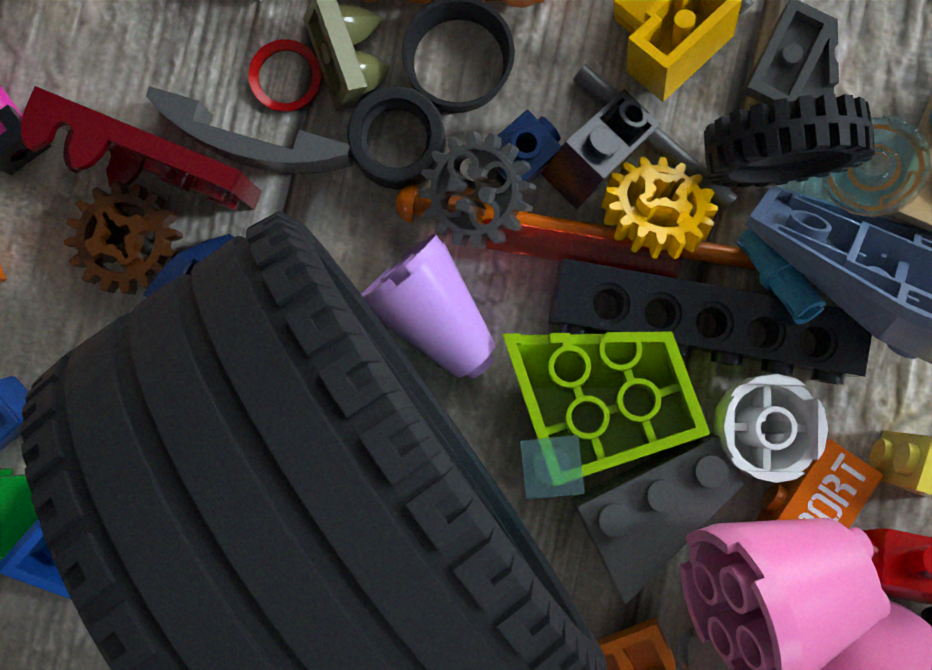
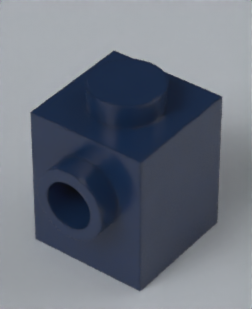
[496,109,562,186]

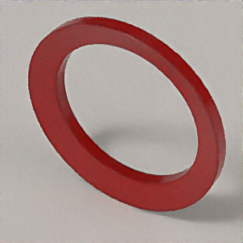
[248,39,322,112]

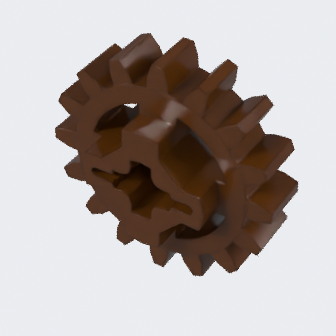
[64,182,183,295]

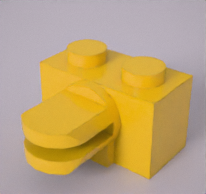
[613,0,742,102]

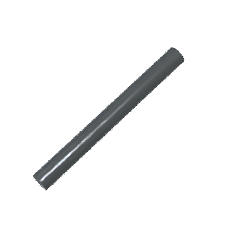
[573,64,737,211]

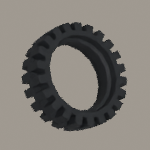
[704,94,875,187]

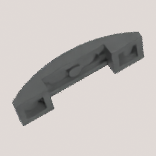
[146,86,354,174]

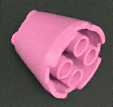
[680,518,891,670]

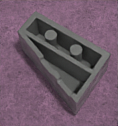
[571,432,745,604]

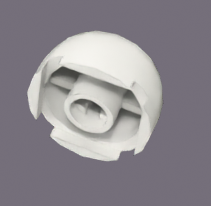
[712,374,828,483]

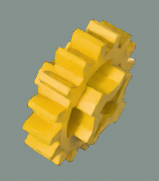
[601,156,718,259]

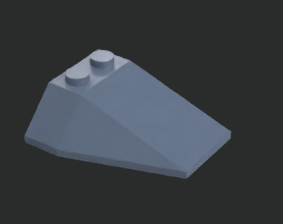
[746,185,932,364]

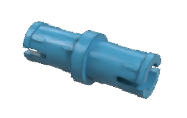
[737,228,826,324]

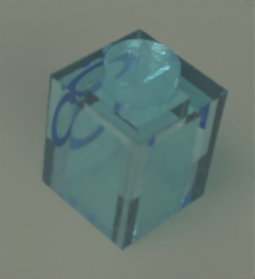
[520,435,585,500]

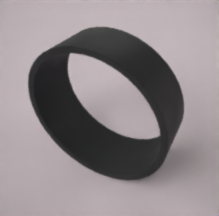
[402,0,515,112]

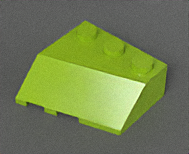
[502,332,710,486]

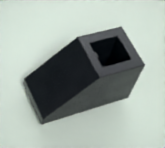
[541,89,661,209]

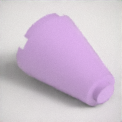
[361,233,496,379]

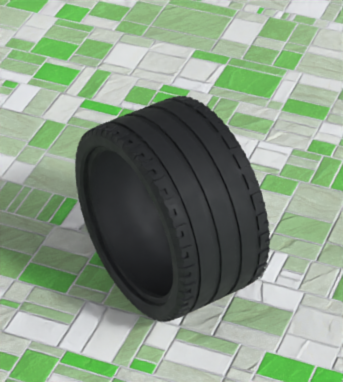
[20,211,607,670]

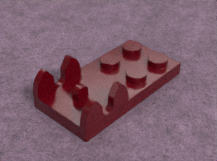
[21,86,262,211]

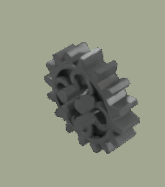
[419,131,536,249]

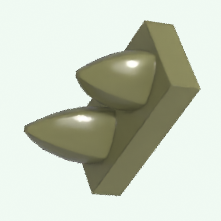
[303,0,389,111]

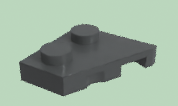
[742,0,839,105]

